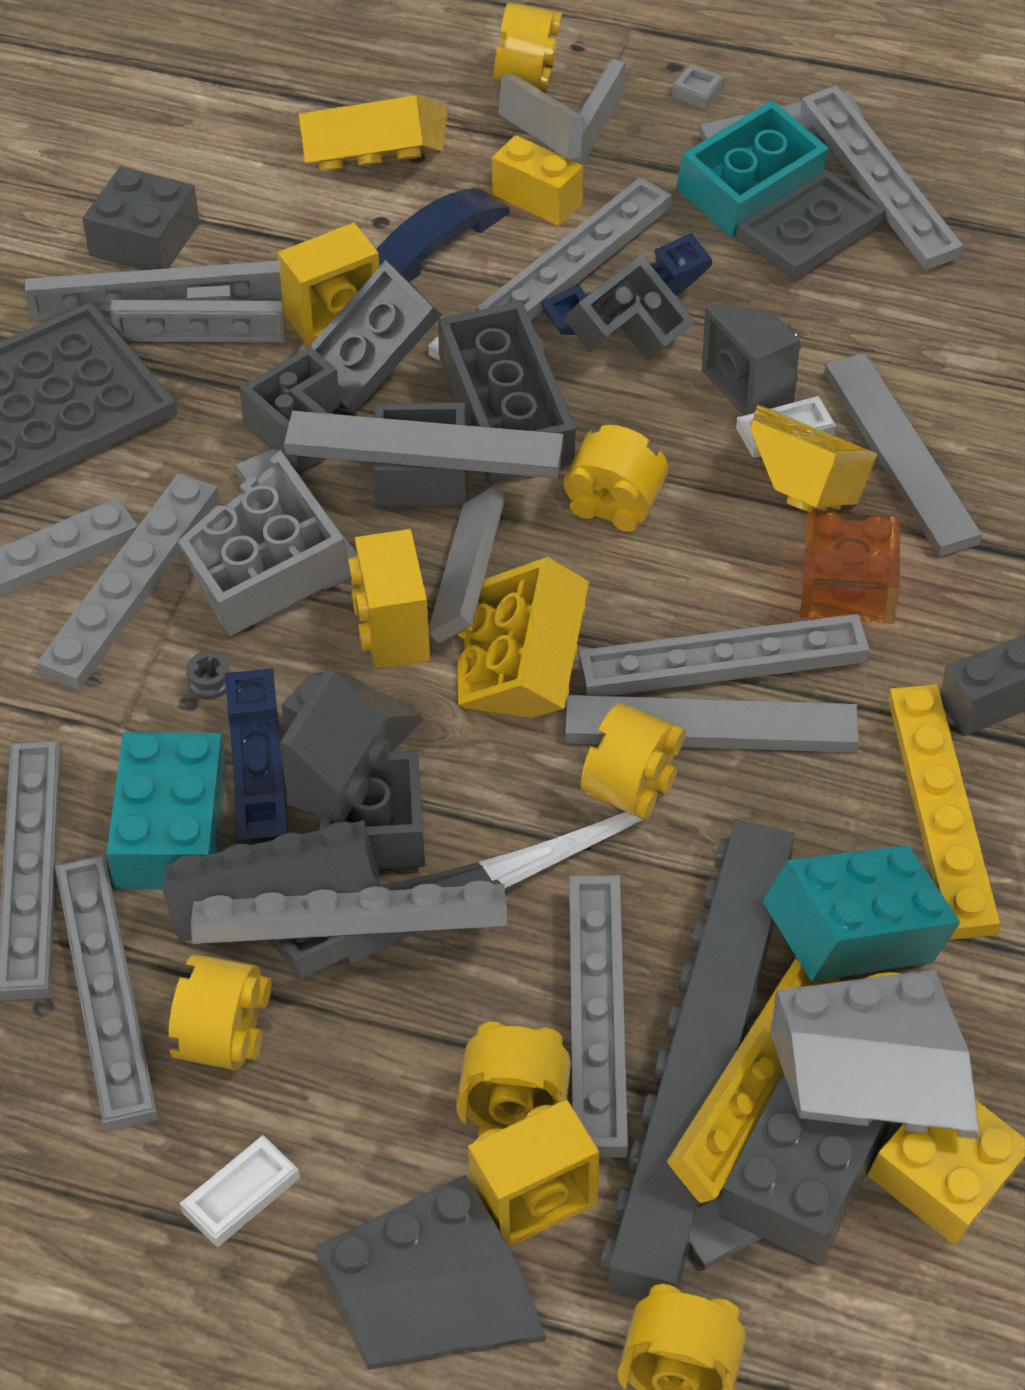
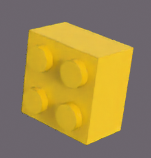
[277,222,379,346]
[348,529,430,669]
[468,1099,599,1248]
[867,1099,1025,1246]

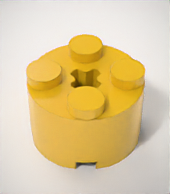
[493,3,562,92]
[564,425,669,532]
[581,703,686,820]
[169,954,272,1071]
[456,1022,571,1135]
[618,1284,746,1390]

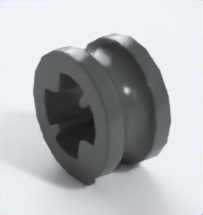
[186,652,229,700]

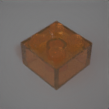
[800,511,901,624]

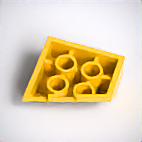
[299,95,447,172]
[750,404,877,512]
[457,557,589,718]

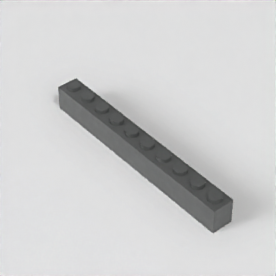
[600,820,795,1300]

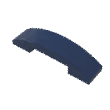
[376,188,509,282]
[541,233,712,335]
[225,668,288,844]

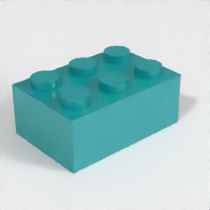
[676,99,829,238]
[106,732,227,889]
[762,845,960,982]

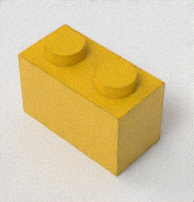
[492,135,583,226]

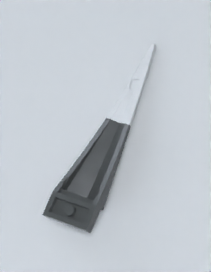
[268,812,644,978]

